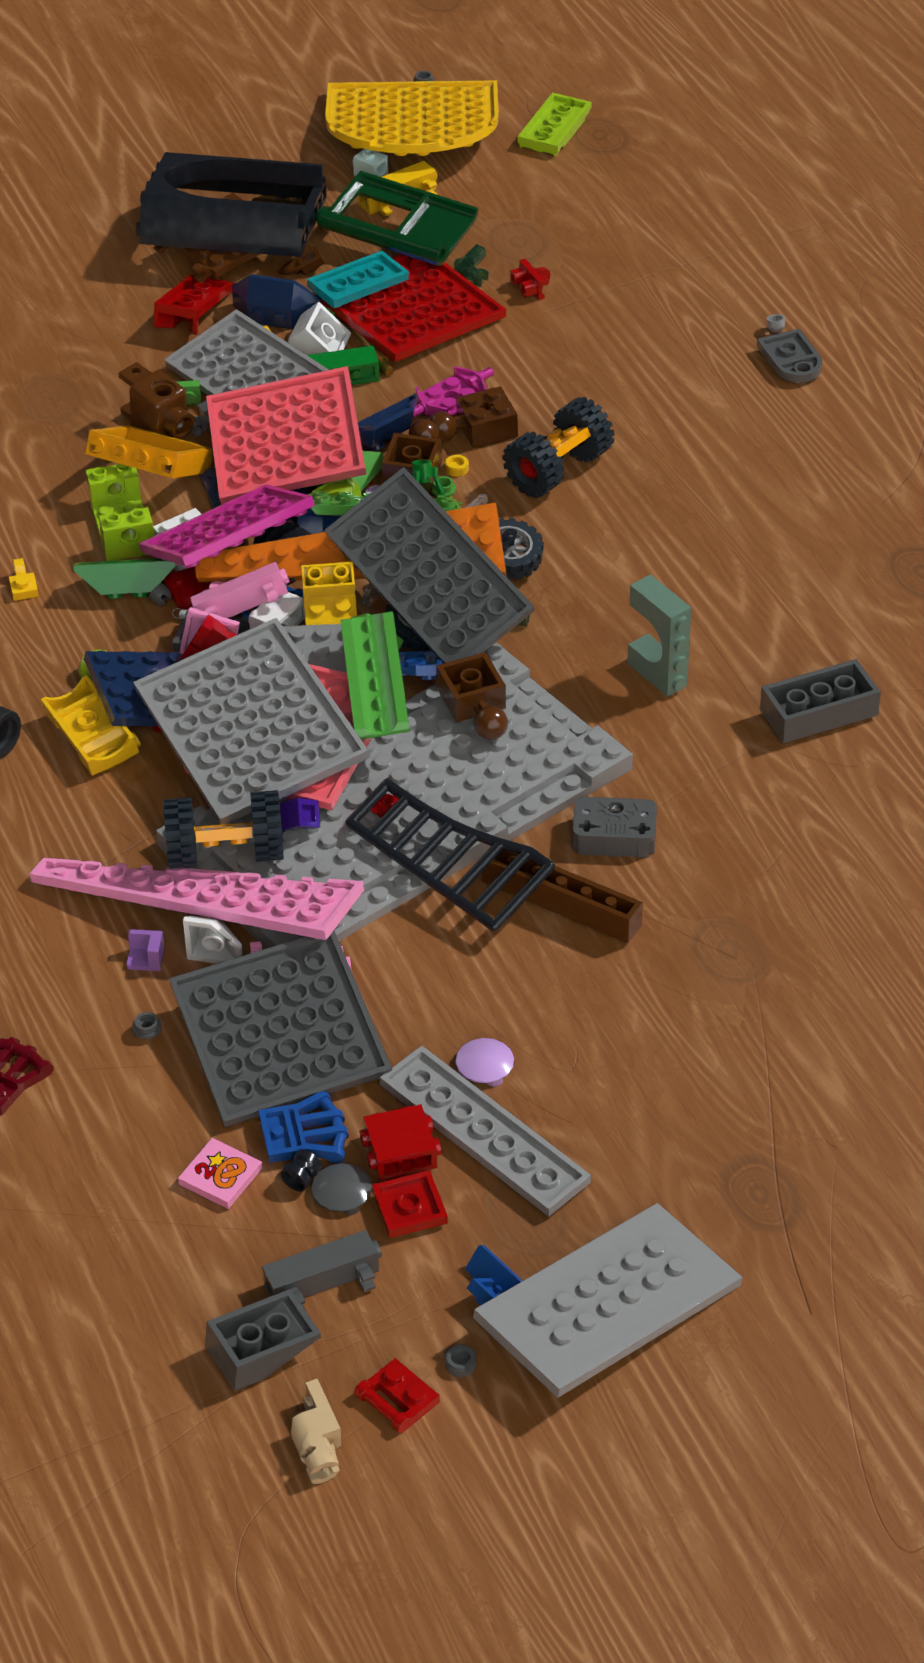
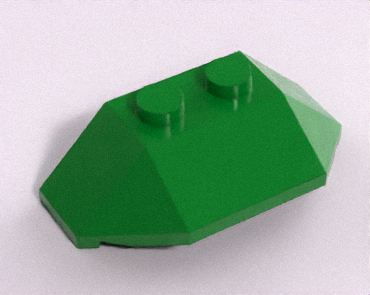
[74,558,176,599]

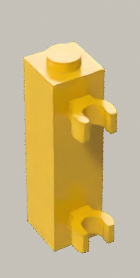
[358,161,438,216]

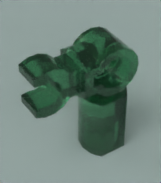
[453,244,489,287]

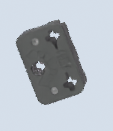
[573,797,657,858]

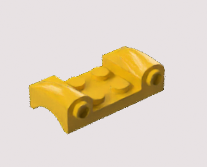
[41,675,141,776]

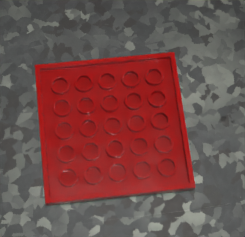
[313,254,506,362]

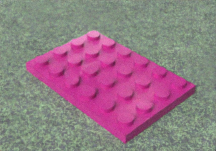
[139,484,315,568]

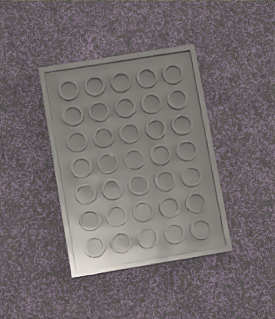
[133,618,370,824]

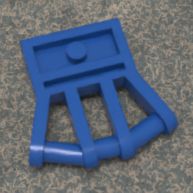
[258,1091,349,1164]

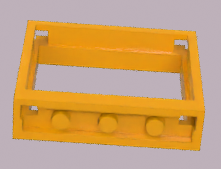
[85,425,214,478]

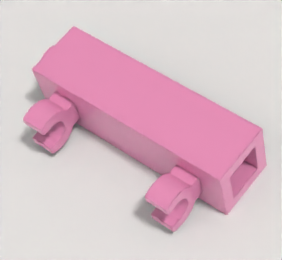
[191,562,290,618]

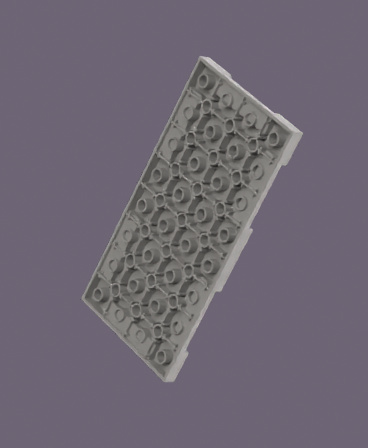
[156,643,633,949]

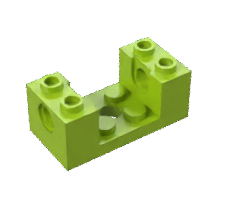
[86,464,154,561]

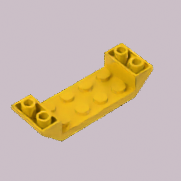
[301,562,357,625]

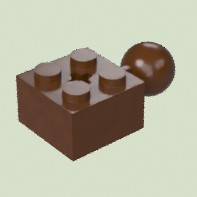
[429,386,518,448]
[382,419,442,493]
[436,652,508,740]

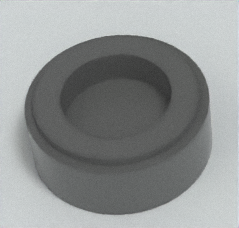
[445,1345,477,1377]

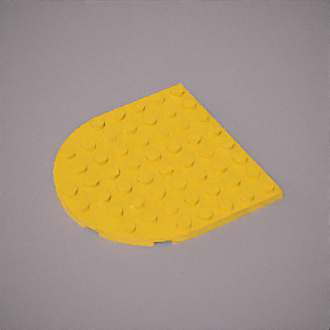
[325,80,499,156]

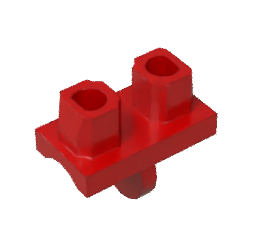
[510,259,551,301]

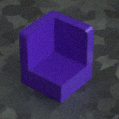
[279,798,320,831]

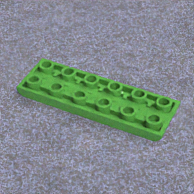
[310,491,461,515]
[340,611,410,740]

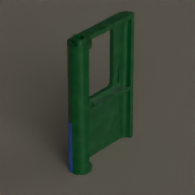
[315,170,479,266]

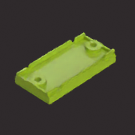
[518,92,592,156]

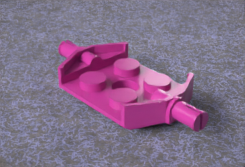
[413,366,494,418]

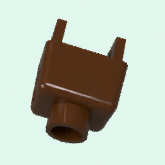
[119,362,195,439]

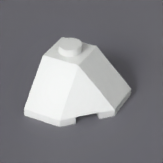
[183,916,243,964]

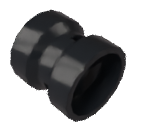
[281,1149,322,1192]

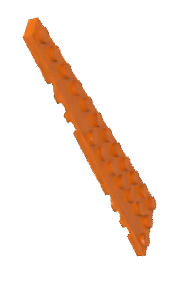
[195,503,507,582]

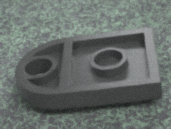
[757,329,822,383]

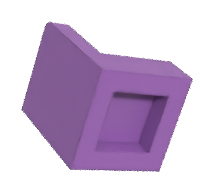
[127,929,165,971]

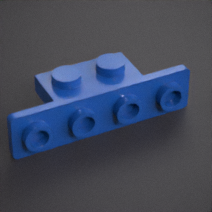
[466,1245,523,1305]

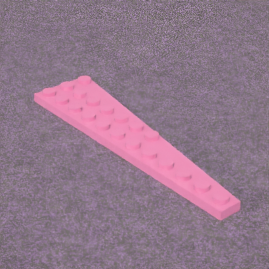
[30,858,364,940]

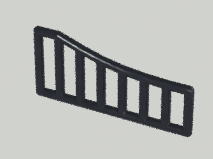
[345,779,555,932]

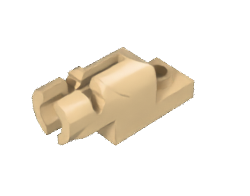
[291,1378,342,1484]

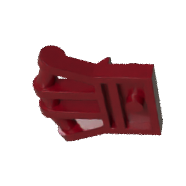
[0,1037,54,1115]

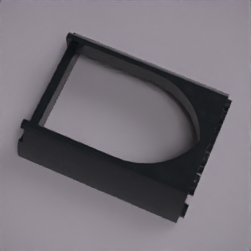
[136,152,327,257]

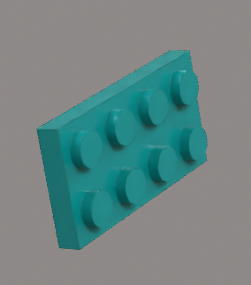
[307,251,409,308]

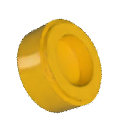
[444,455,469,477]

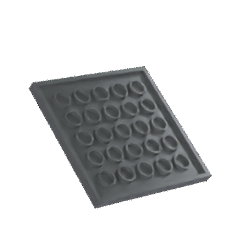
[169,931,392,1127]

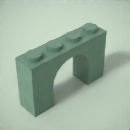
[628,574,691,697]

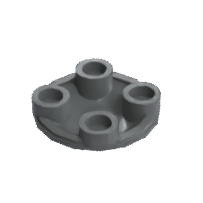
[311,1163,372,1215]

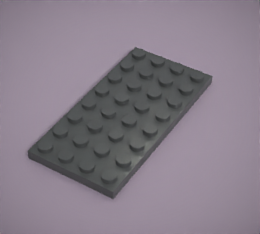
[324,467,535,664]

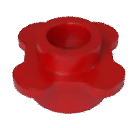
[371,794,399,818]

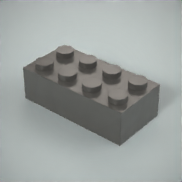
[760,659,881,743]

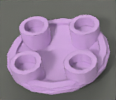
[456,1038,514,1087]

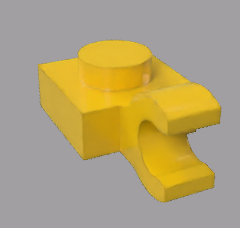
[9,558,39,601]

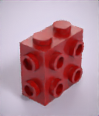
[359,1104,441,1181]

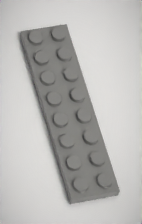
[380,1046,591,1217]

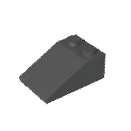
[205,1289,321,1391]

